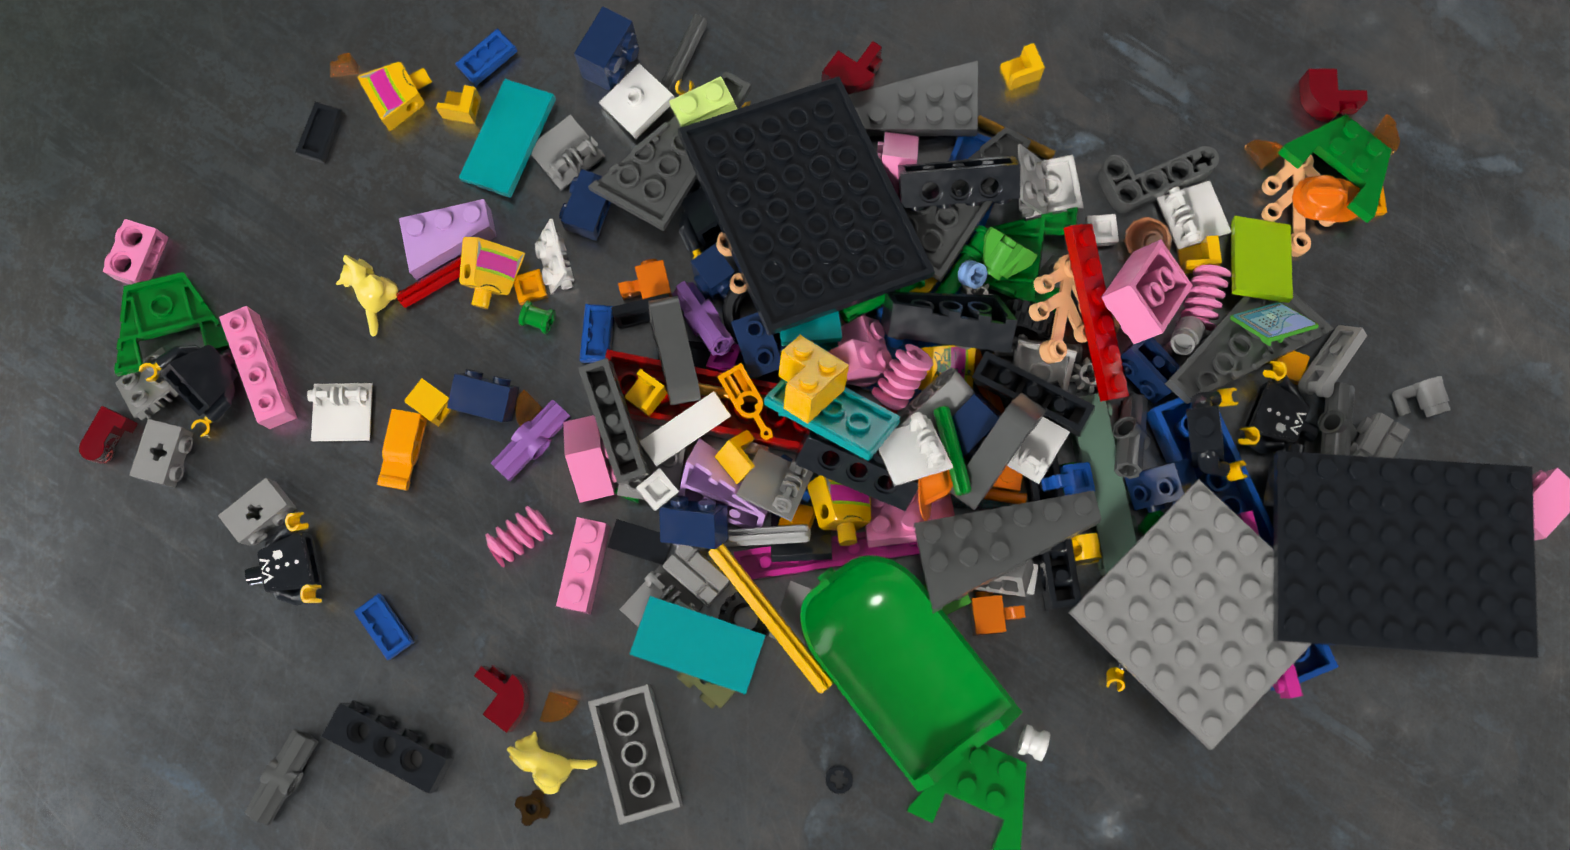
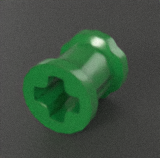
[518,301,556,334]

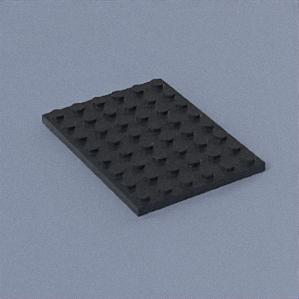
[678,76,935,336]
[1274,451,1538,658]

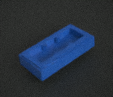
[455,28,518,87]
[580,304,614,363]
[354,593,414,660]

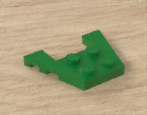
[1278,114,1392,223]
[982,207,1079,314]
[114,272,230,377]
[906,744,1027,850]

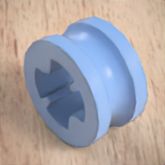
[958,260,987,289]

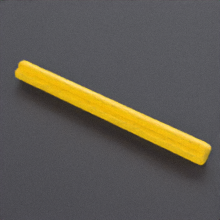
[709,544,833,693]

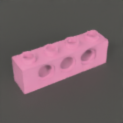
[219,306,297,429]

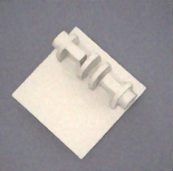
[1157,180,1231,250]
[535,219,574,294]
[307,383,373,442]
[878,412,953,486]
[1007,417,1070,484]

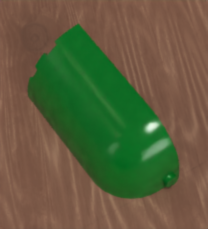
[800,555,1023,793]

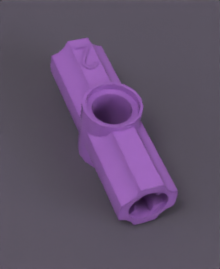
[672,281,734,356]
[491,399,571,481]

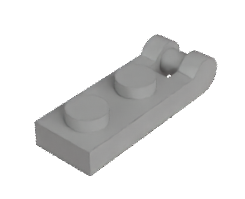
[1298,325,1367,398]

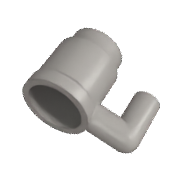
[1163,316,1205,357]
[1392,376,1451,418]

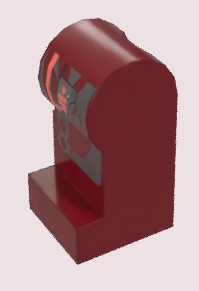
[79,406,138,464]

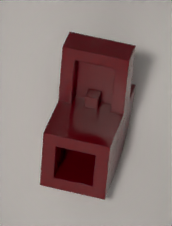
[821,41,883,95]
[1299,69,1368,123]
[474,665,530,733]

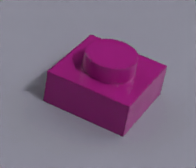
[706,344,743,373]

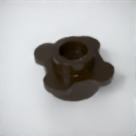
[515,789,550,826]

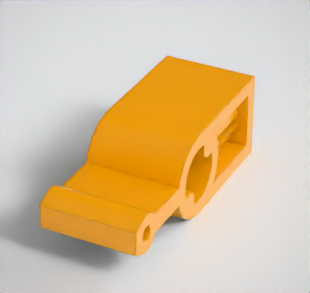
[718,363,773,441]
[377,409,427,491]

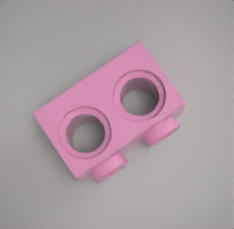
[102,219,169,284]

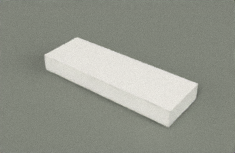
[640,391,732,466]

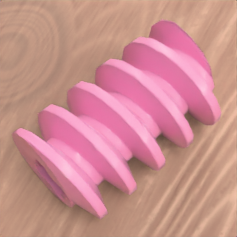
[1181,265,1231,331]
[871,344,933,411]
[485,506,553,568]

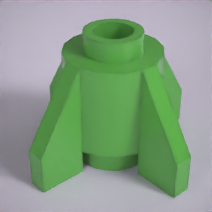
[983,226,1038,280]

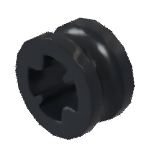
[825,765,853,794]

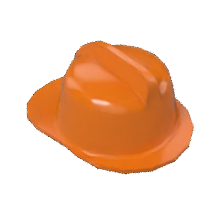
[1292,175,1359,222]
[918,470,953,521]

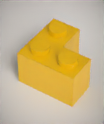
[778,335,849,424]

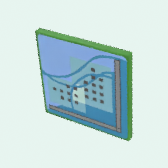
[1230,302,1318,346]

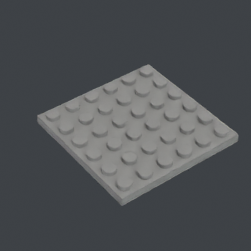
[1069,480,1311,750]

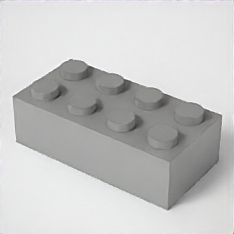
[588,684,683,825]

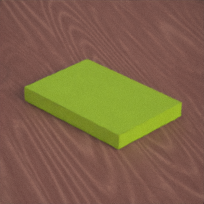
[1231,216,1293,303]

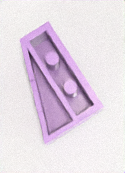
[399,199,497,281]
[678,438,770,528]

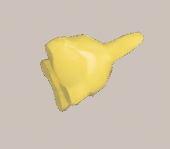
[336,255,398,337]
[506,731,598,794]

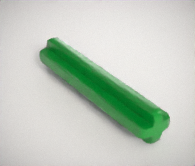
[934,406,972,496]

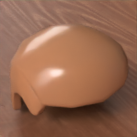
[1124,217,1172,254]

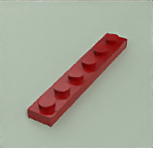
[1063,224,1129,402]

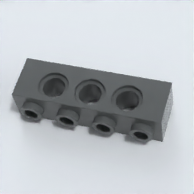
[578,358,651,485]

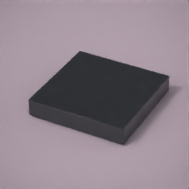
[771,505,832,562]

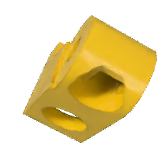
[1071,533,1102,566]

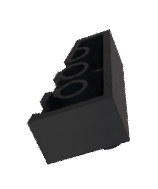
[881,291,1018,353]

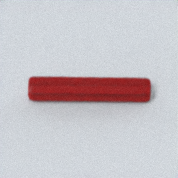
[396,256,461,308]

